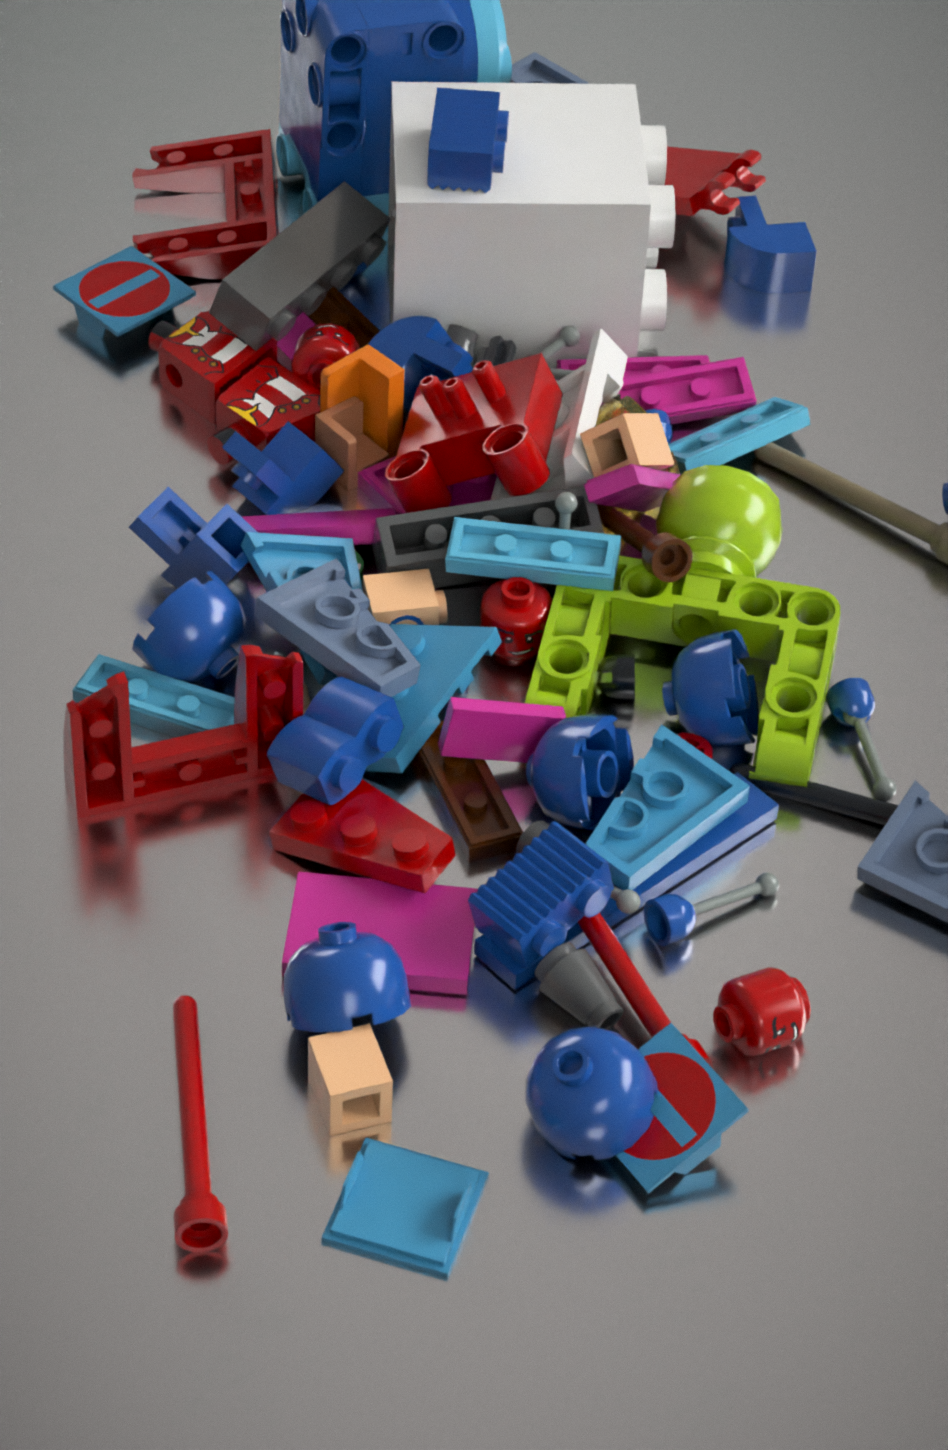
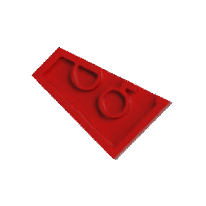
[269,779,456,894]

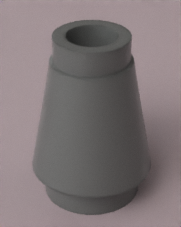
[534,942,624,1030]

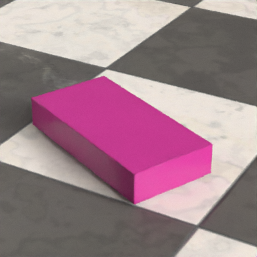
[438,697,566,763]

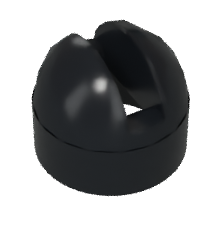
[596,654,635,700]

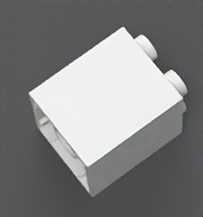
[388,82,675,369]

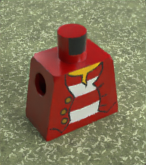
[148,311,277,425]
[207,357,320,465]

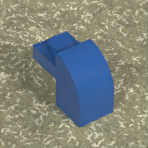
[724,196,817,294]
[368,316,473,413]
[222,421,345,515]
[129,487,258,588]

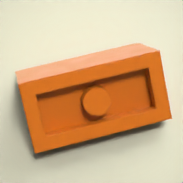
[320,344,405,458]

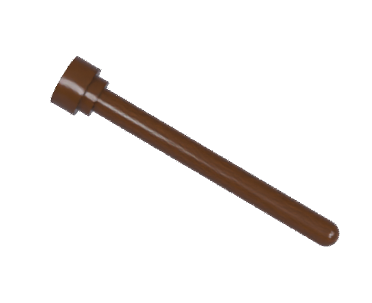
[597,504,693,582]

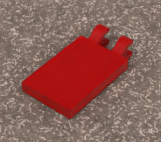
[664,146,766,216]

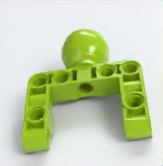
[525,465,841,787]

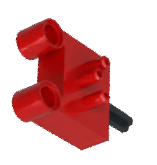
[385,336,563,513]

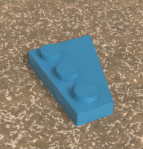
[240,532,363,685]
[365,624,502,773]
[585,724,750,890]

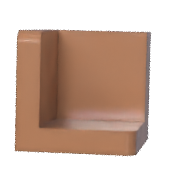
[315,396,390,491]

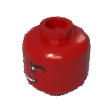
[291,323,360,391]
[480,577,553,661]
[713,967,811,1057]

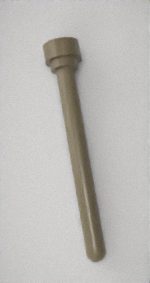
[754,442,948,565]

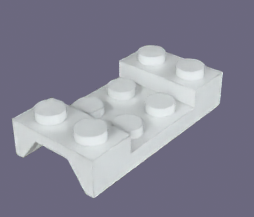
[491,329,628,500]

